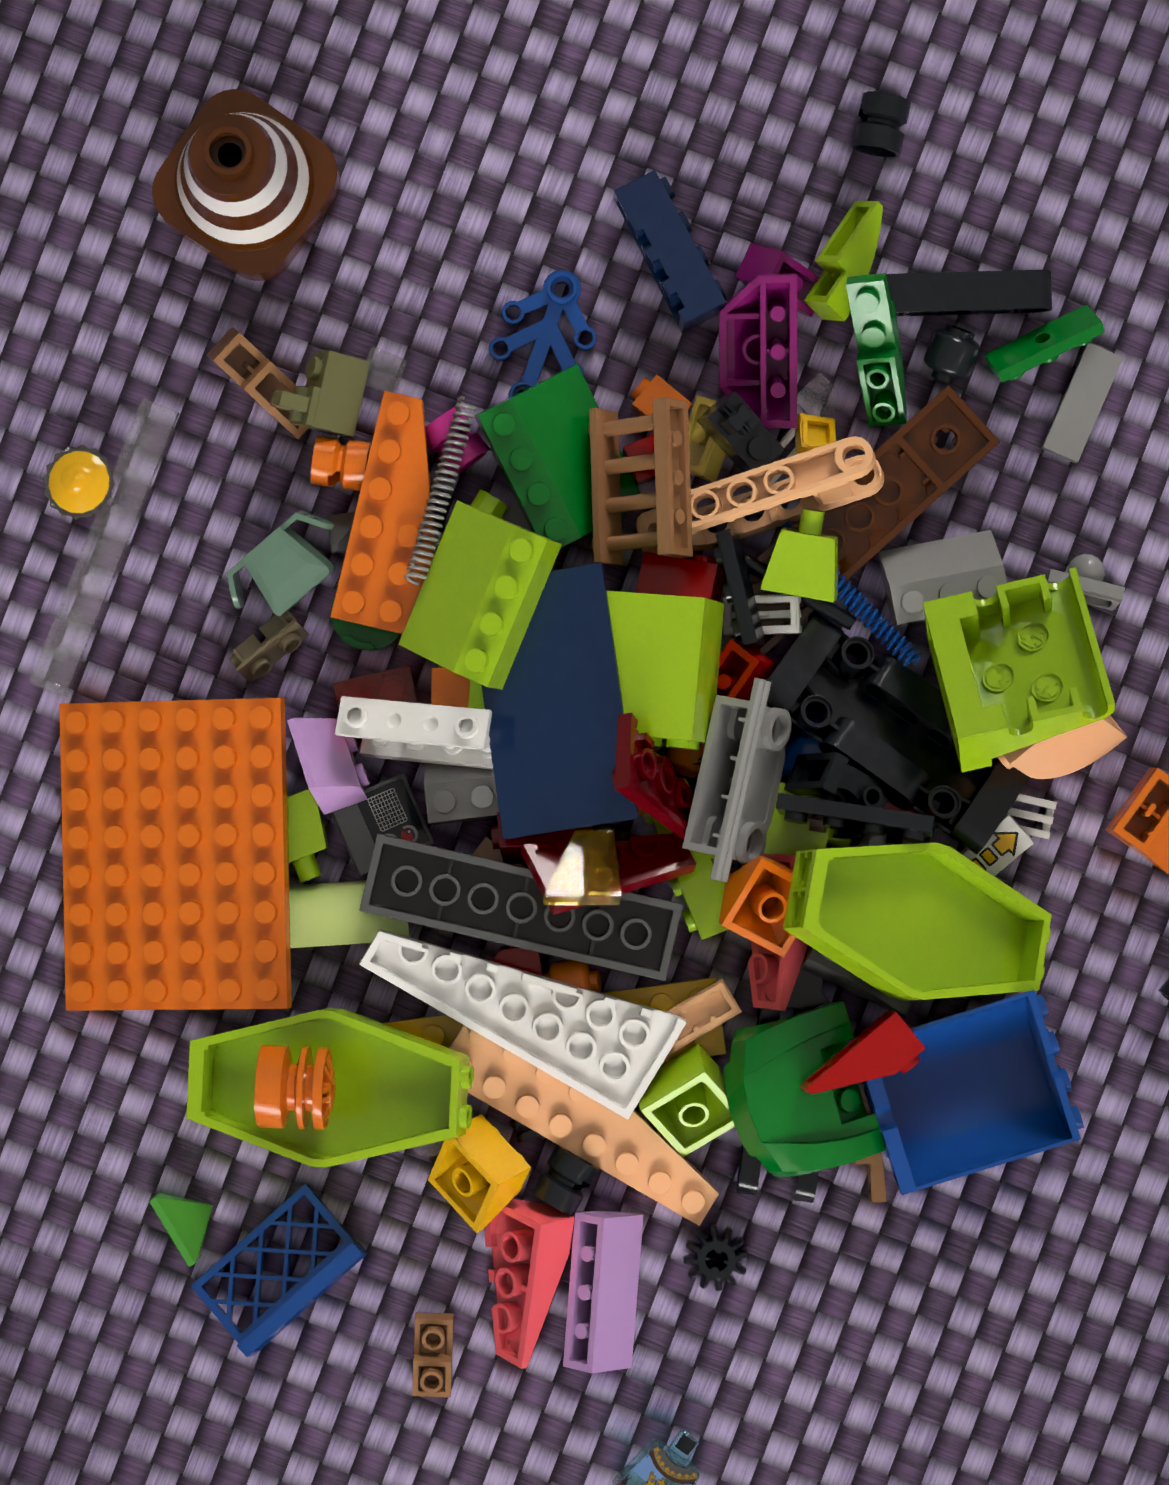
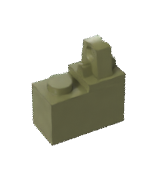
[270,350,370,437]

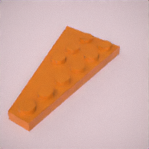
[330,390,436,634]

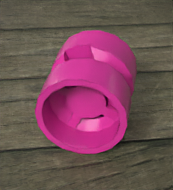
[426,407,490,479]

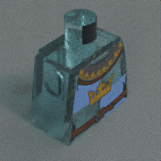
[612,1430,700,1485]

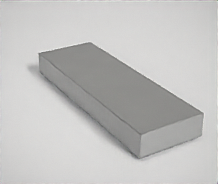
[1041,343,1123,463]

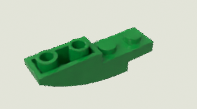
[846,273,907,427]

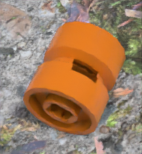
[310,435,371,491]

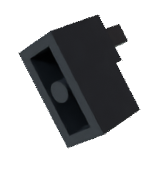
[696,392,785,472]

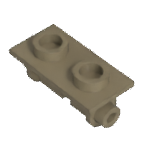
[229,610,309,684]

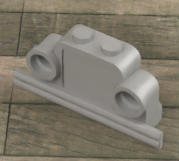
[682,678,791,882]

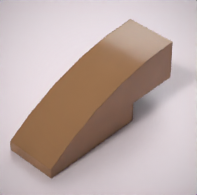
[207,327,308,439]

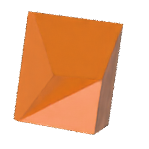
[719,856,796,958]

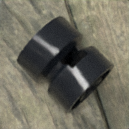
[851,91,911,158]
[530,1144,600,1216]

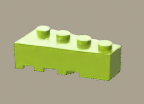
[642,777,729,940]

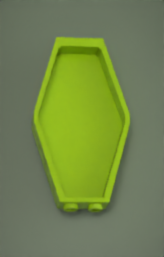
[783,842,1052,1000]
[186,1008,474,1168]

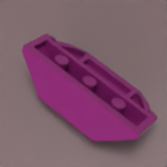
[719,274,797,429]

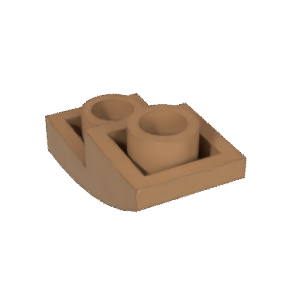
[412,1312,454,1397]

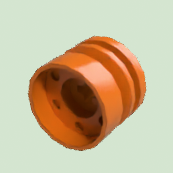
[254,1044,336,1130]

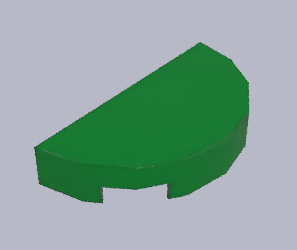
[330,600,400,651]

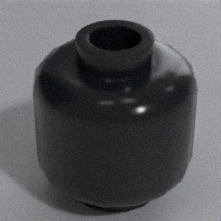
[923,324,980,384]

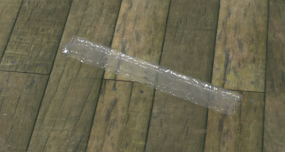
[29,398,180,697]

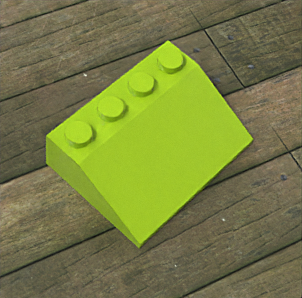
[398,500,562,690]

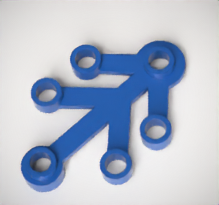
[489,270,597,398]

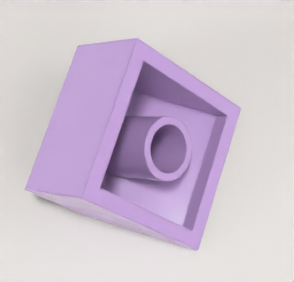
[287,718,370,815]

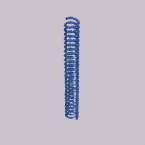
[778,521,922,666]

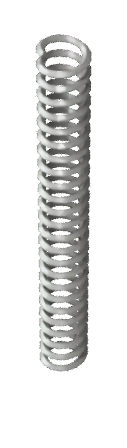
[404,396,478,586]

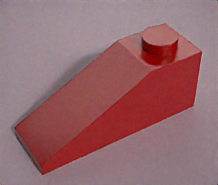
[799,1010,926,1094]

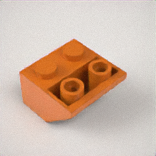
[1105,768,1169,874]

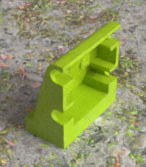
[923,567,1115,773]

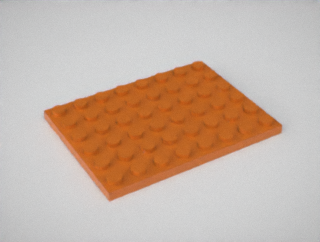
[59,698,292,1011]

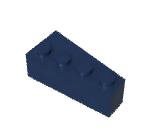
[613,170,727,333]

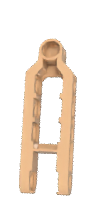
[636,436,884,554]

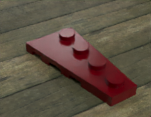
[612,713,694,840]
[521,833,697,915]

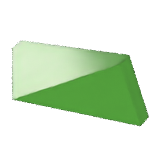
[149,1192,213,1267]

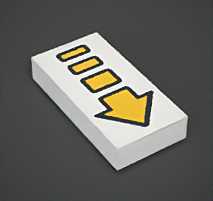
[960,812,1034,876]

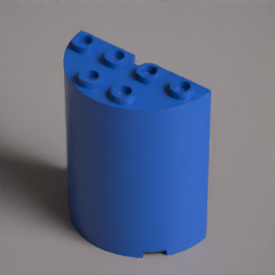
[863,990,1084,1195]

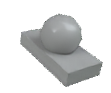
[1045,554,1125,611]

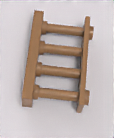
[588,397,693,566]

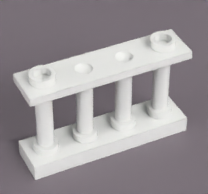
[335,696,493,770]

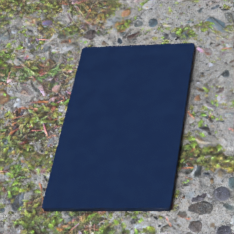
[482,563,639,839]

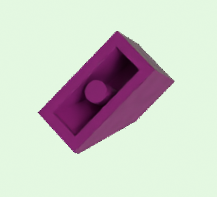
[735,243,819,317]

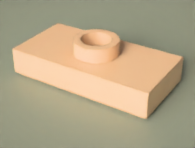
[665,978,742,1051]

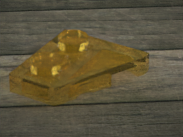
[543,830,622,905]

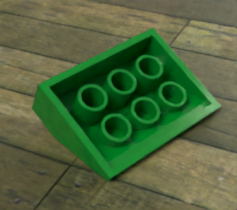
[475,364,641,548]

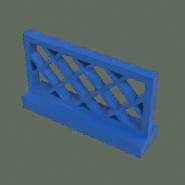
[191,1184,368,1357]

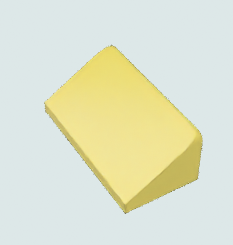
[688,395,726,482]

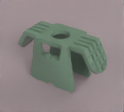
[226,510,335,616]

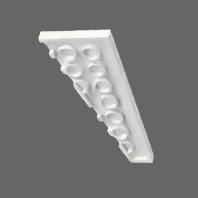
[359,929,687,1120]

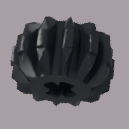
[683,1224,749,1291]

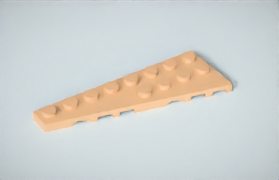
[449,1024,719,1226]

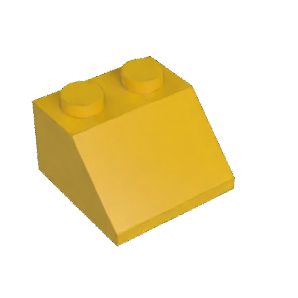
[428,1114,531,1233]

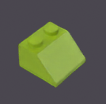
[639,1043,735,1157]

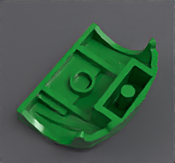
[724,1001,886,1177]

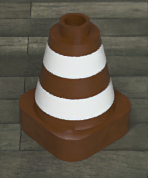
[152,89,340,281]

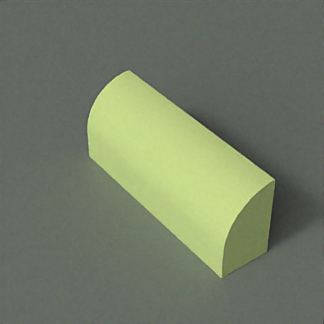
[289,880,411,948]

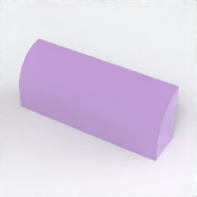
[563,1211,644,1373]

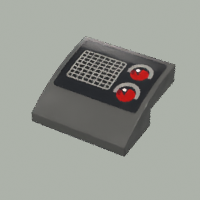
[331,773,434,876]

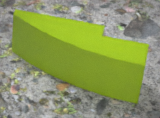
[804,201,883,322]

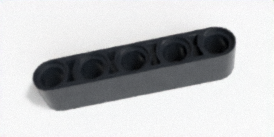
[886,270,1052,317]

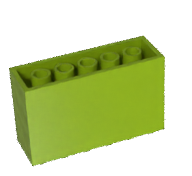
[468,591,725,750]

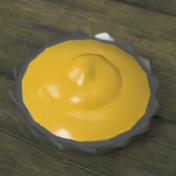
[42,444,116,520]

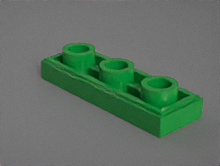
[984,305,1105,383]

